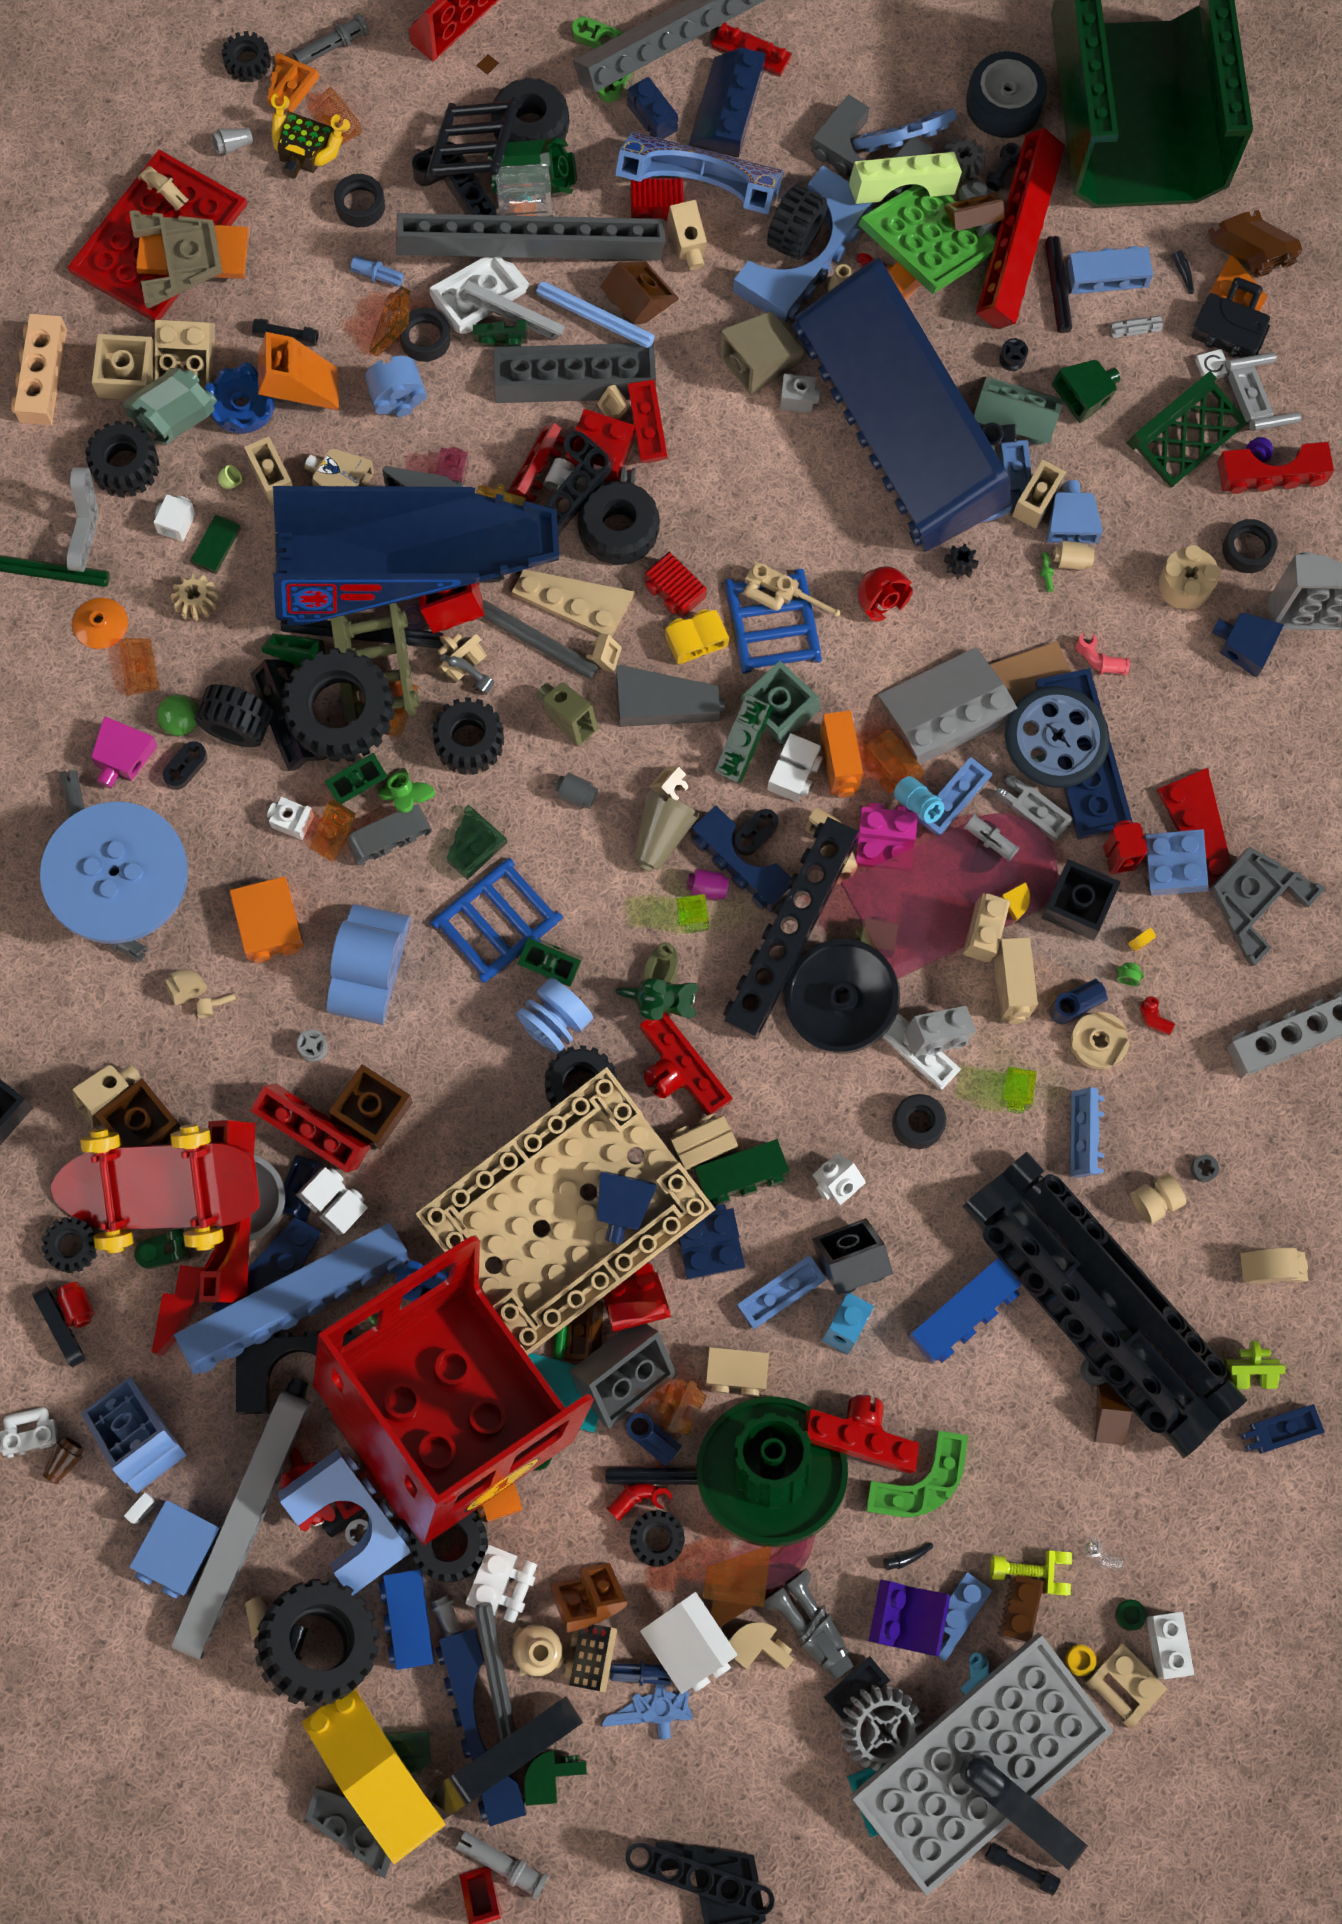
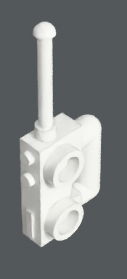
[0,1407,58,1458]

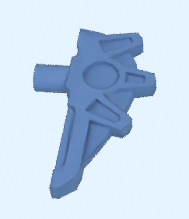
[602,1684,693,1740]

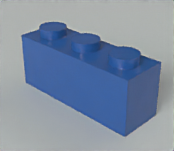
[379,1569,435,1670]

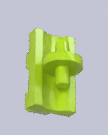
[1225,1340,1285,1389]

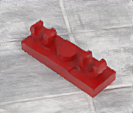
[711,22,792,77]
[628,379,668,464]
[506,423,565,502]

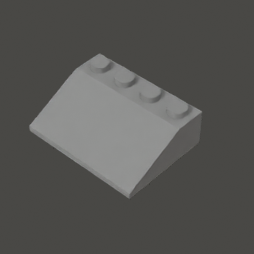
[1267,552,1342,630]
[878,647,1017,766]

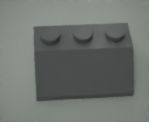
[569,1324,677,1428]

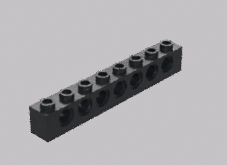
[723,817,860,1040]

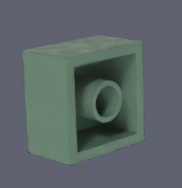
[740,661,821,746]

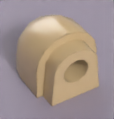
[164,969,207,1006]

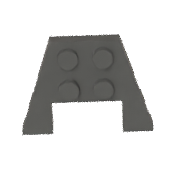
[1210,847,1325,966]

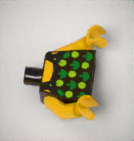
[271,94,350,179]

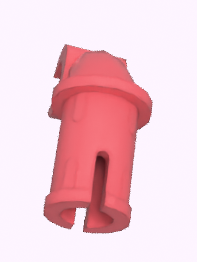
[1075,633,1130,676]

